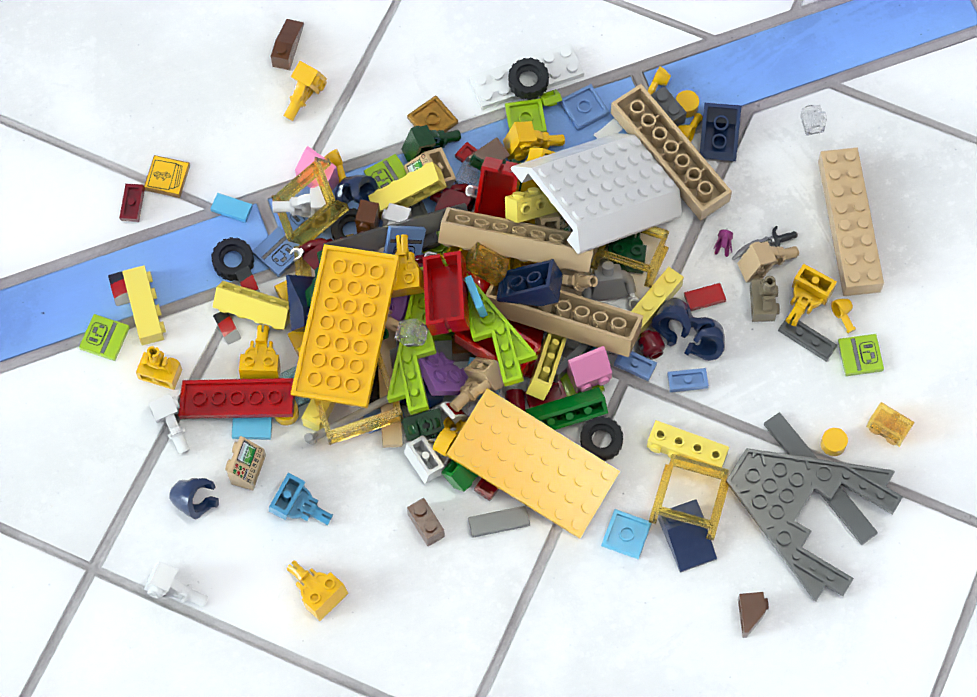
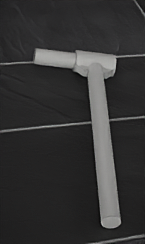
[304,395,389,445]

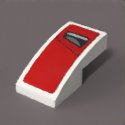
[441,401,469,424]

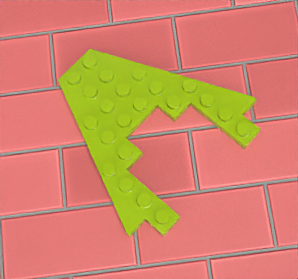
[387,260,538,415]

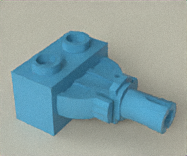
[269,473,333,526]

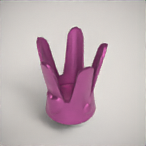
[713,228,733,257]

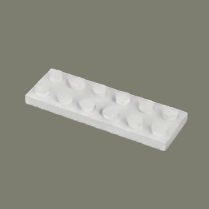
[469,43,584,110]

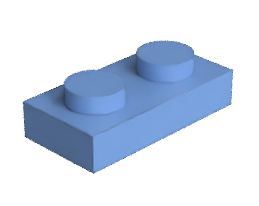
[614,351,657,381]
[667,368,709,392]

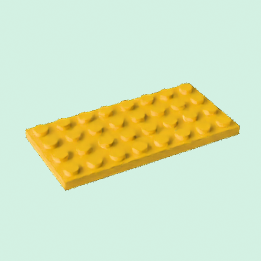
[291,244,400,408]
[446,388,620,539]

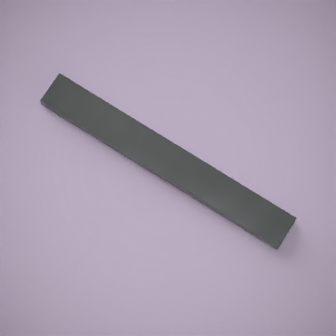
[323,203,468,251]
[764,412,878,545]

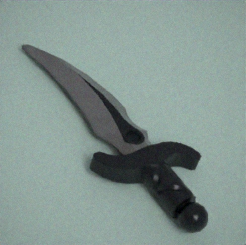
[732,226,798,260]

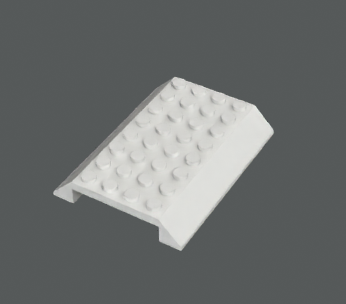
[511,133,682,254]

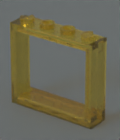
[313,353,403,445]

